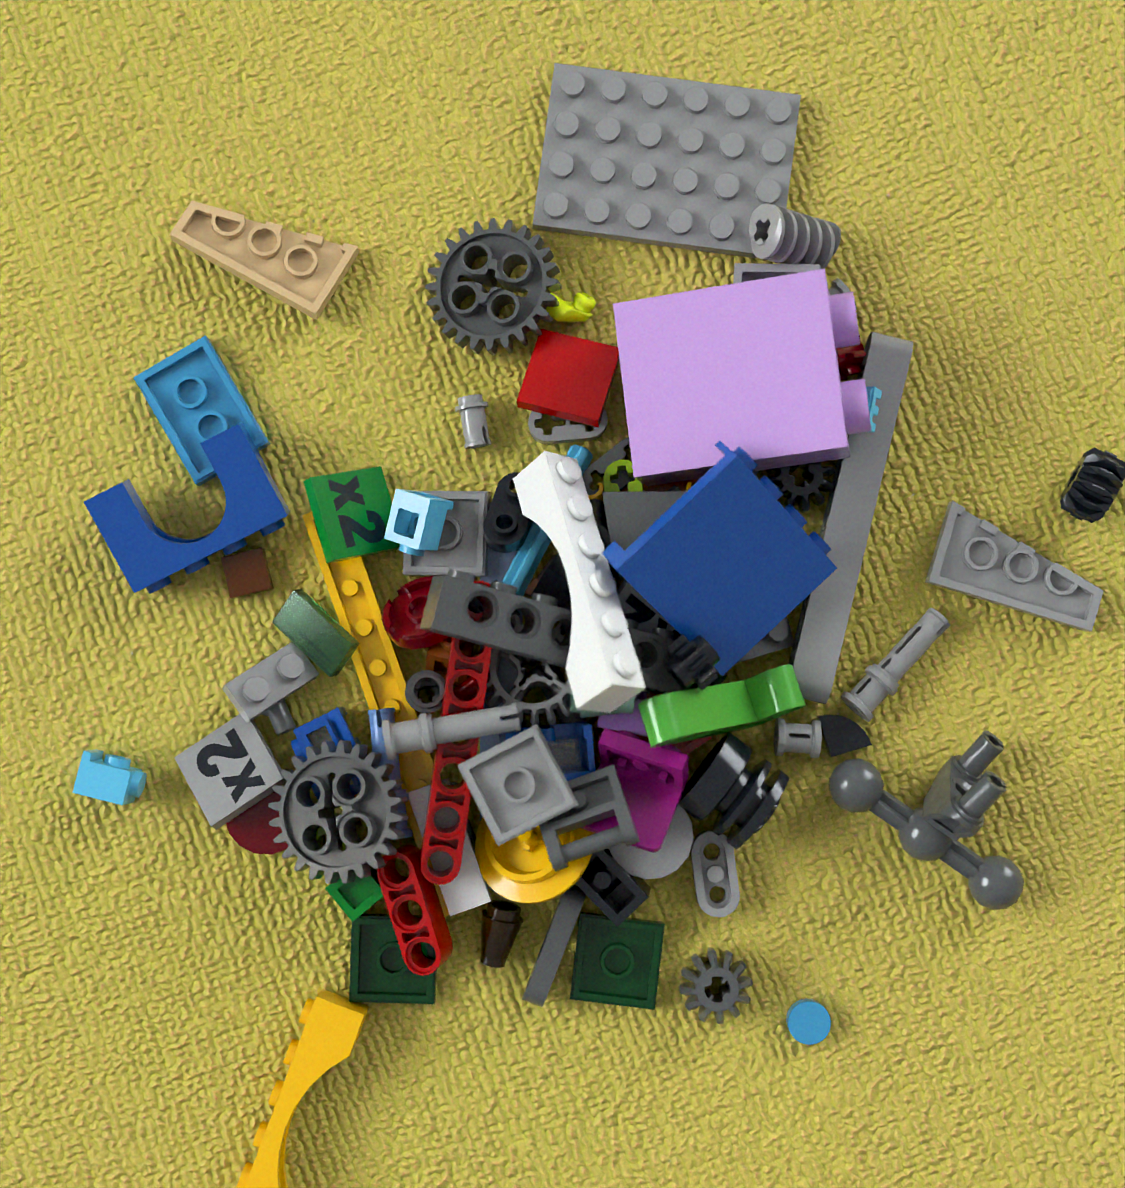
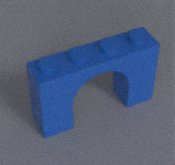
[84,422,290,594]

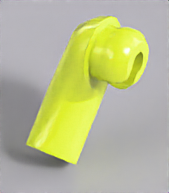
[546,292,596,322]

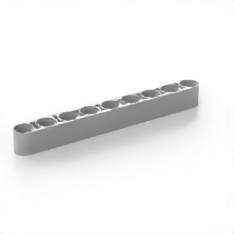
[788,332,913,704]

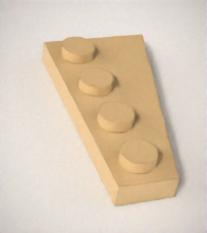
[170,201,359,320]

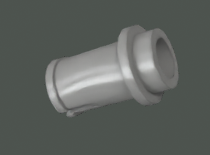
[455,394,492,449]

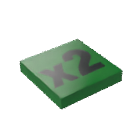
[303,466,400,563]

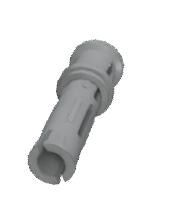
[841,608,950,722]
[382,702,521,760]

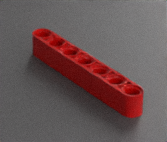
[420,581,492,885]

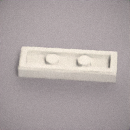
[408,778,492,916]

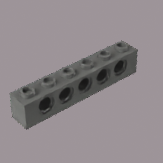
[420,569,681,694]

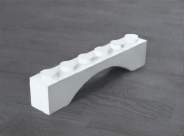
[513,451,646,713]

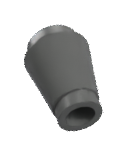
[405,670,445,713]

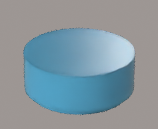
[786,998,831,1045]

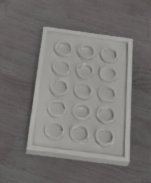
[532,63,801,260]

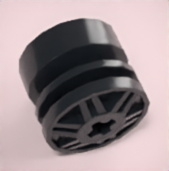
[678,732,790,849]

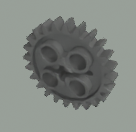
[425,218,562,356]
[268,740,409,884]

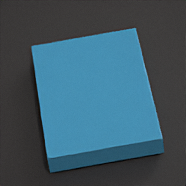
[133,335,270,486]

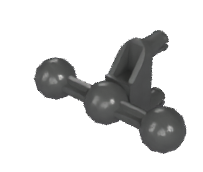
[829,730,1024,910]

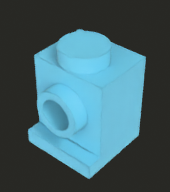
[384,489,454,556]
[72,749,146,805]

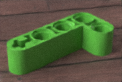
[638,664,806,748]

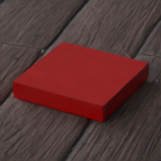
[517,329,620,428]

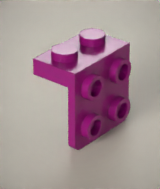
[581,728,688,852]

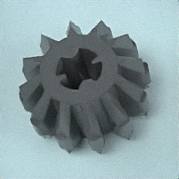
[679,948,753,1024]

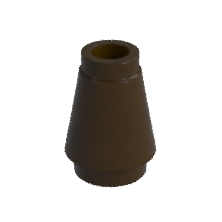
[480,900,523,968]

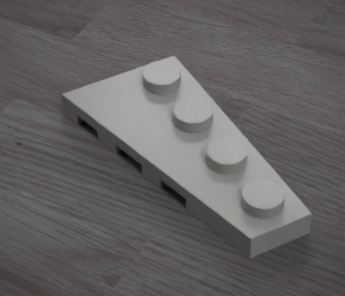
[925,501,1103,632]

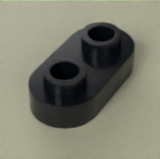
[483,472,532,553]

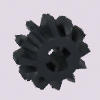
[1060,448,1125,523]
[766,461,835,513]

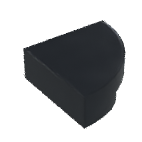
[816,714,872,757]

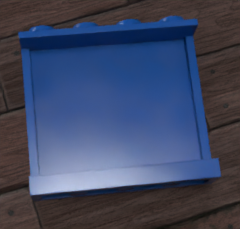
[602,440,837,676]

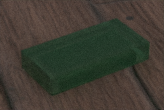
[272,589,360,677]

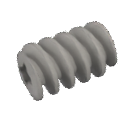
[748,203,841,269]

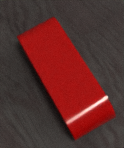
[377,845,453,976]

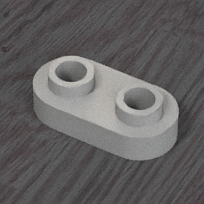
[690,830,740,917]

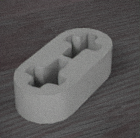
[528,409,608,445]

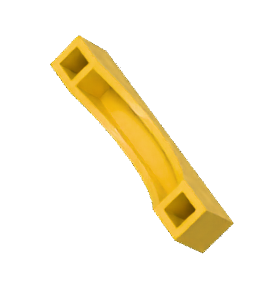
[237,988,370,1188]

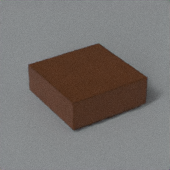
[221,548,274,599]

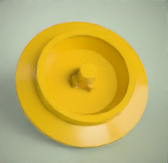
[475,817,594,904]

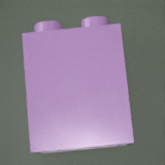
[613,269,871,486]

